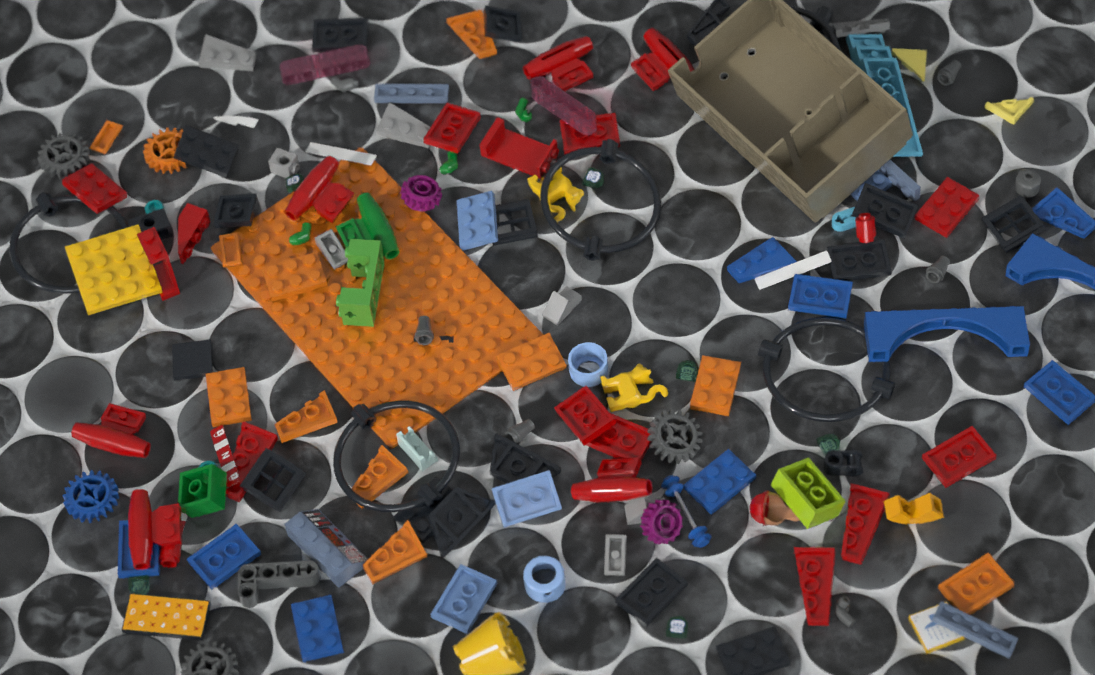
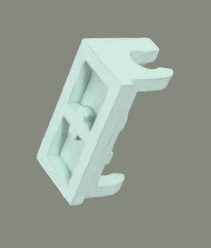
[396,426,438,471]

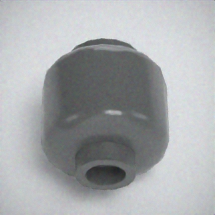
[1015,169,1041,198]

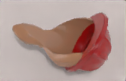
[749,490,799,526]

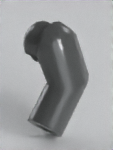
[330,76,359,92]
[835,596,856,628]

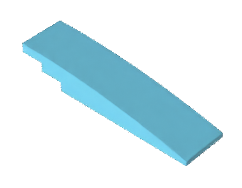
[846,34,923,157]

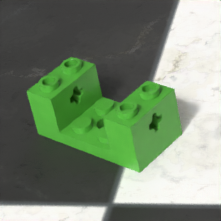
[336,239,385,327]

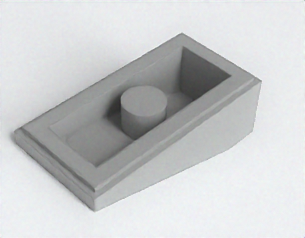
[315,229,348,270]
[604,534,627,576]

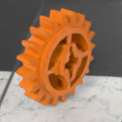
[143,128,187,174]

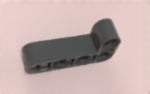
[238,561,321,608]

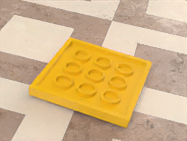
[65,224,162,315]

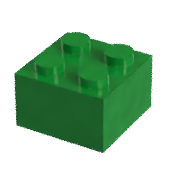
[178,464,227,518]

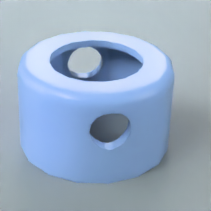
[568,342,608,387]
[524,556,566,603]

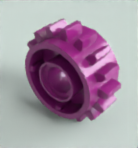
[400,175,442,211]
[640,499,683,545]

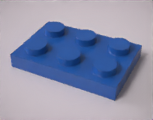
[788,274,853,319]
[1024,360,1095,425]
[684,449,756,515]
[117,520,160,578]
[187,523,261,590]
[291,595,344,662]

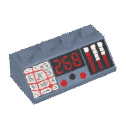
[284,509,368,588]

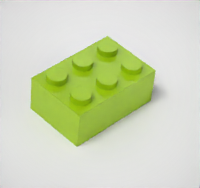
[771,457,846,529]

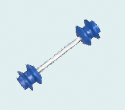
[661,475,711,548]

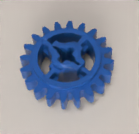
[63,470,120,523]

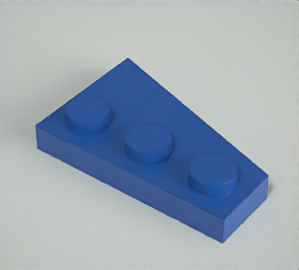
[1032,187,1095,239]
[727,237,797,283]

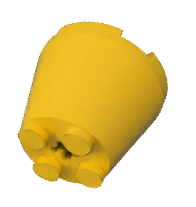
[453,612,526,675]

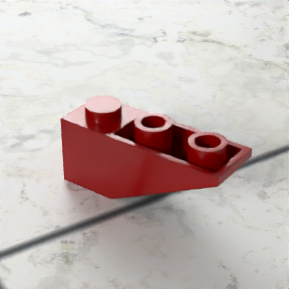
[178,203,210,264]

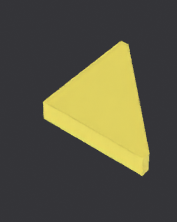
[892,48,927,82]
[985,97,1034,125]

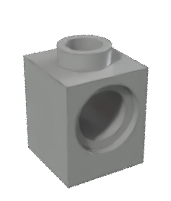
[268,148,300,179]

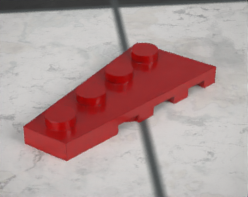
[226,421,278,503]
[841,483,890,565]
[794,547,836,626]

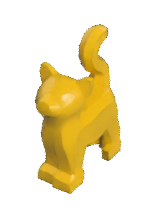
[527,168,584,222]
[600,364,668,412]

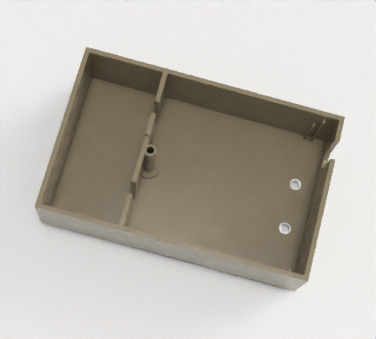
[668,0,913,223]

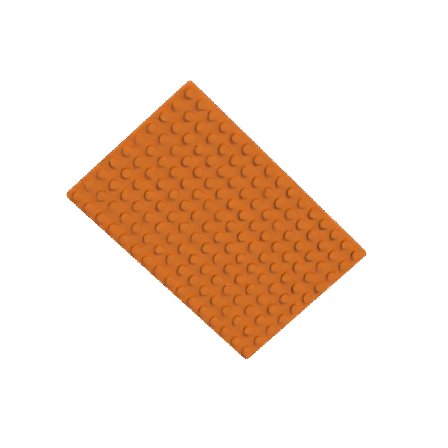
[211,148,543,449]

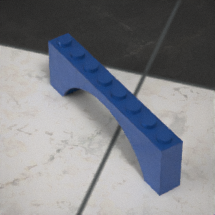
[1006,233,1095,290]
[864,306,1030,362]

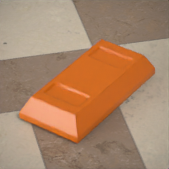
[89,120,123,155]
[219,232,242,268]

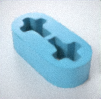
[832,207,856,232]

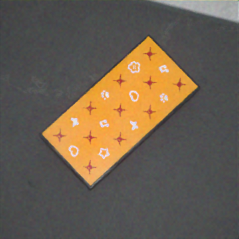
[121,593,211,641]

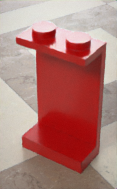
[480,117,559,179]
[137,227,180,301]

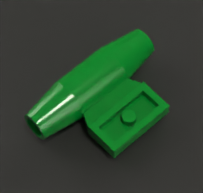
[336,193,399,259]

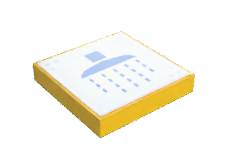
[909,602,965,654]

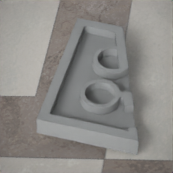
[832,19,890,37]
[199,35,256,71]
[376,102,430,148]

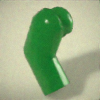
[515,98,532,122]
[439,151,458,175]
[289,223,312,246]

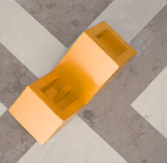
[884,493,944,524]

